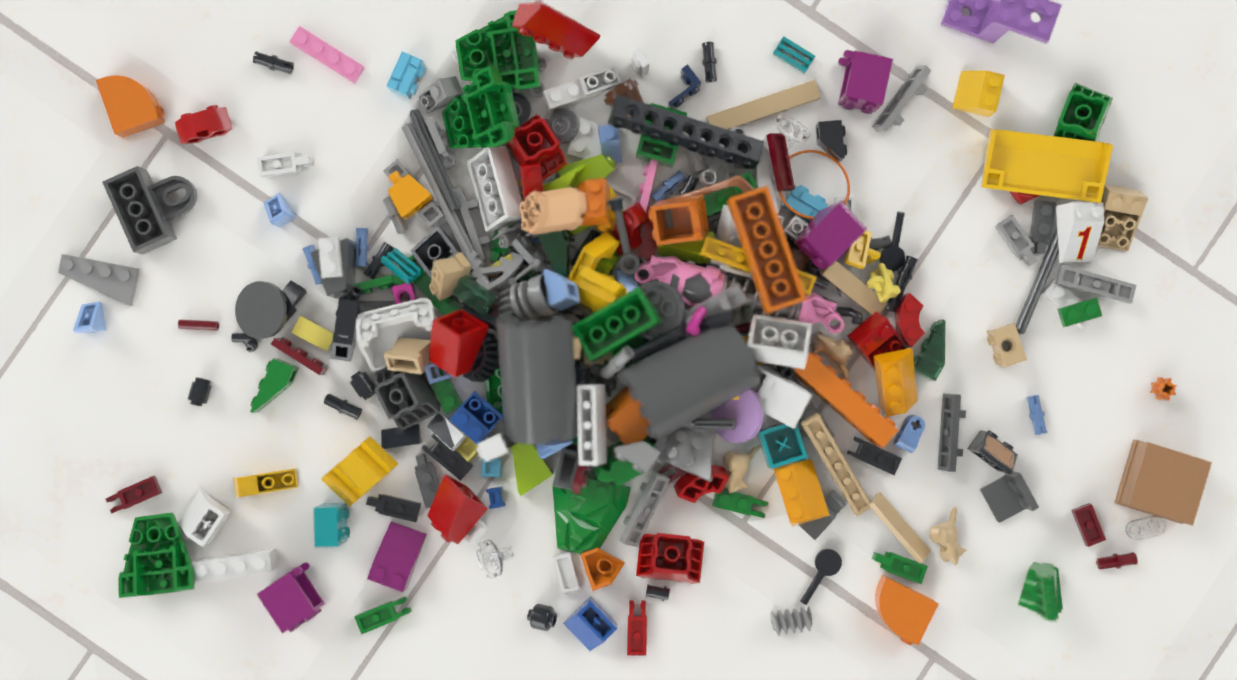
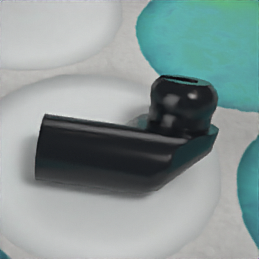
[836,307,863,324]

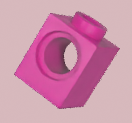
[392,283,418,304]

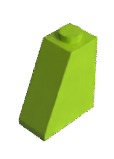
[557,154,618,186]
[511,442,554,496]

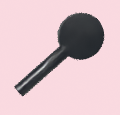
[879,211,905,272]
[800,549,842,605]

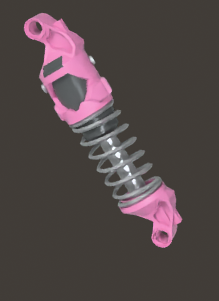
[634,255,844,333]

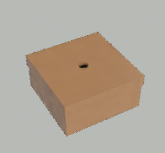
[1114,439,1212,526]

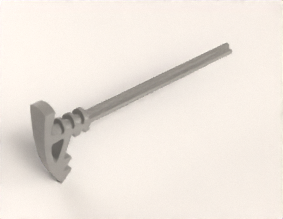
[401,123,525,304]

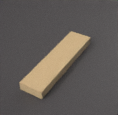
[820,261,888,315]
[869,492,930,563]

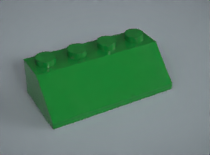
[572,287,663,361]

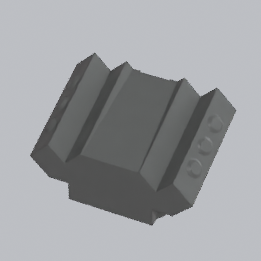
[374,367,441,430]

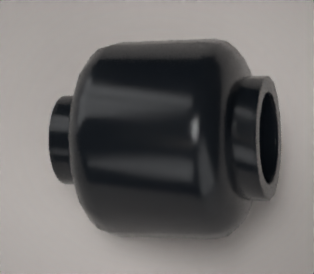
[527,604,557,631]

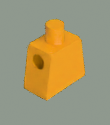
[388,171,434,220]

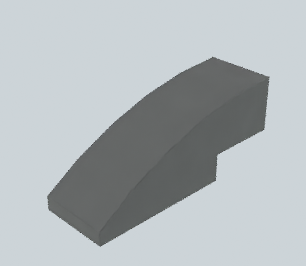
[553,443,579,490]

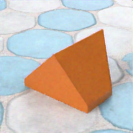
[580,548,625,591]

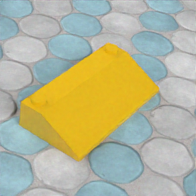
[981,128,1114,203]

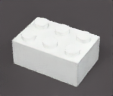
[747,314,812,369]

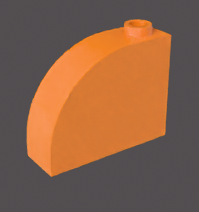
[96,75,166,138]
[875,574,939,646]

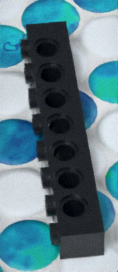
[608,94,764,169]

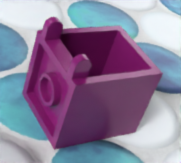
[838,50,893,114]
[257,562,325,634]

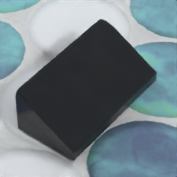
[381,424,422,449]

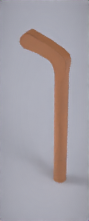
[670,176,755,199]

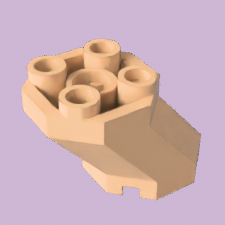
[520,187,587,234]

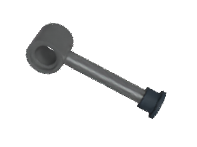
[608,198,639,275]

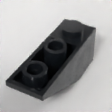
[331,297,359,362]

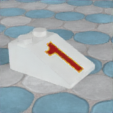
[1056,202,1104,263]

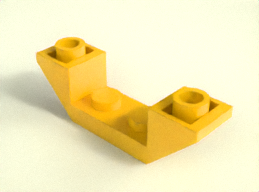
[568,232,620,283]

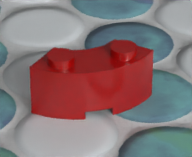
[174,105,233,144]
[613,201,648,257]
[894,293,925,348]
[673,465,729,503]

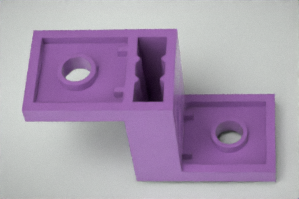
[941,0,1062,44]

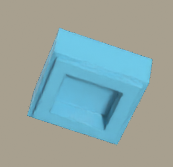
[481,458,502,478]

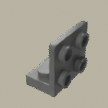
[980,471,1039,523]

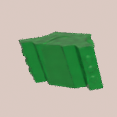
[1054,83,1113,141]
[592,435,655,486]
[1018,562,1063,622]

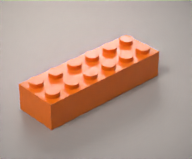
[727,186,807,314]
[791,352,898,448]

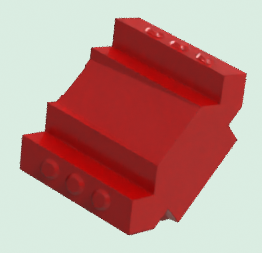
[506,114,568,182]
[636,533,704,584]

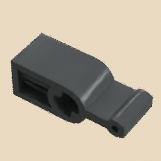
[799,489,848,540]

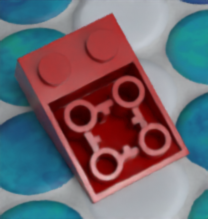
[847,312,907,372]

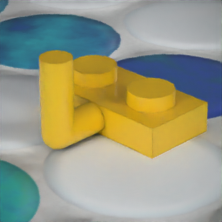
[844,231,881,269]

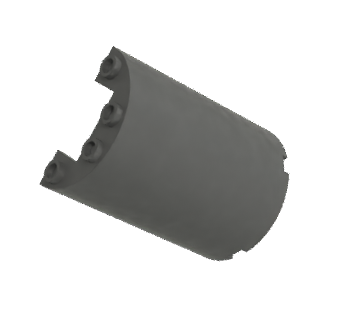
[496,313,578,445]
[617,323,760,441]

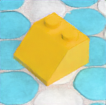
[952,70,1005,117]

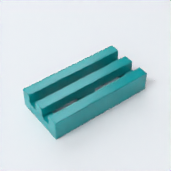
[773,36,815,74]
[381,247,422,284]

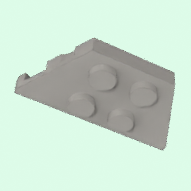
[657,427,713,482]

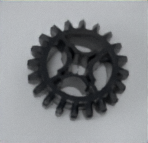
[463,331,499,382]

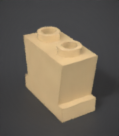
[430,252,471,301]
[383,337,430,374]

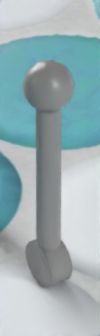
[508,259,540,285]

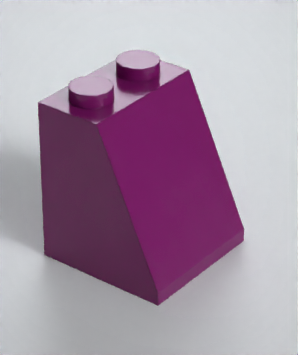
[795,201,867,269]

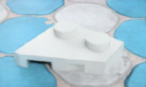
[567,118,602,160]

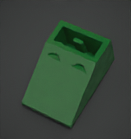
[636,103,687,168]

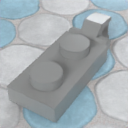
[425,116,456,170]
[995,215,1038,266]

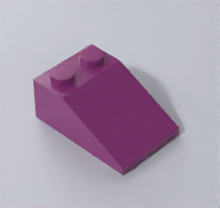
[367,521,427,592]

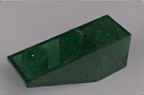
[913,319,946,381]

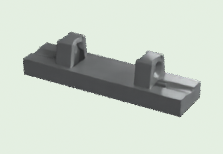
[937,393,966,472]

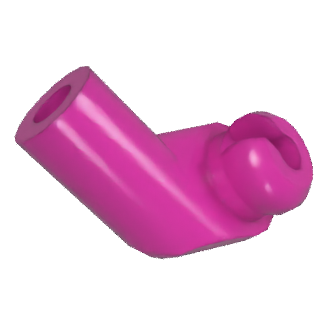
[686,306,707,336]

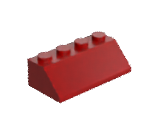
[512,2,601,59]

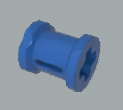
[486,486,506,509]

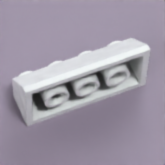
[467,146,522,232]

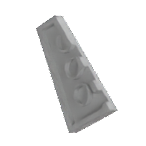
[58,254,140,306]

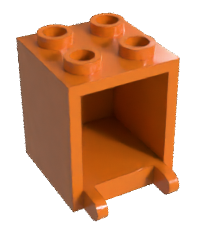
[649,194,710,246]
[605,386,649,445]

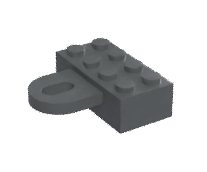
[102,166,197,255]

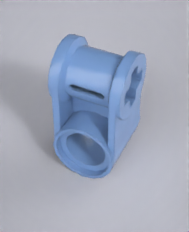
[893,415,925,453]

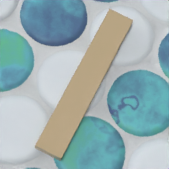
[706,80,821,130]
[800,412,870,516]

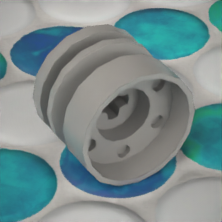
[510,274,558,322]

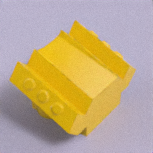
[576,266,628,313]
[321,436,399,507]

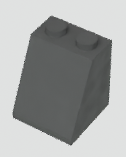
[310,238,356,299]

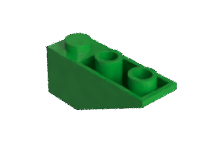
[250,358,299,413]

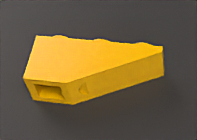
[233,468,298,497]

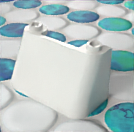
[356,298,437,372]

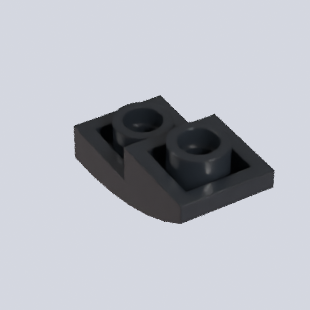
[282,280,307,324]

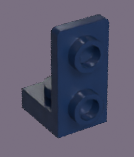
[668,64,701,108]

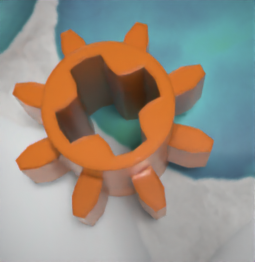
[1150,377,1177,401]

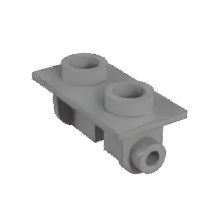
[492,221,531,248]

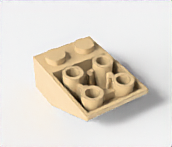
[1097,184,1149,251]

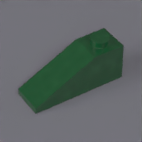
[538,229,570,278]

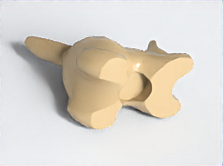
[813,331,852,380]
[723,445,761,493]
[929,507,967,565]

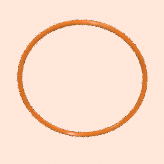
[778,150,850,220]

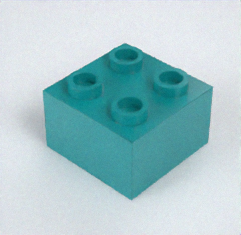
[757,423,808,469]
[313,503,350,547]

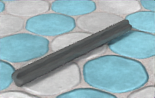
[409,109,461,211]
[1016,228,1059,334]

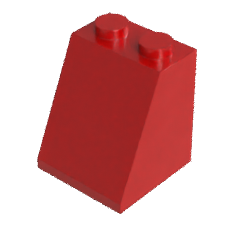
[429,309,489,378]
[427,474,488,544]

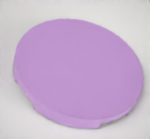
[712,389,764,443]

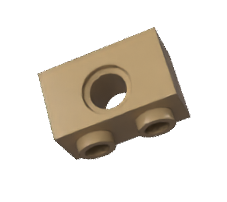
[987,323,1027,367]

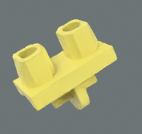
[867,263,900,303]

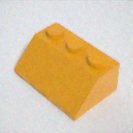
[874,348,918,417]
[773,460,830,527]

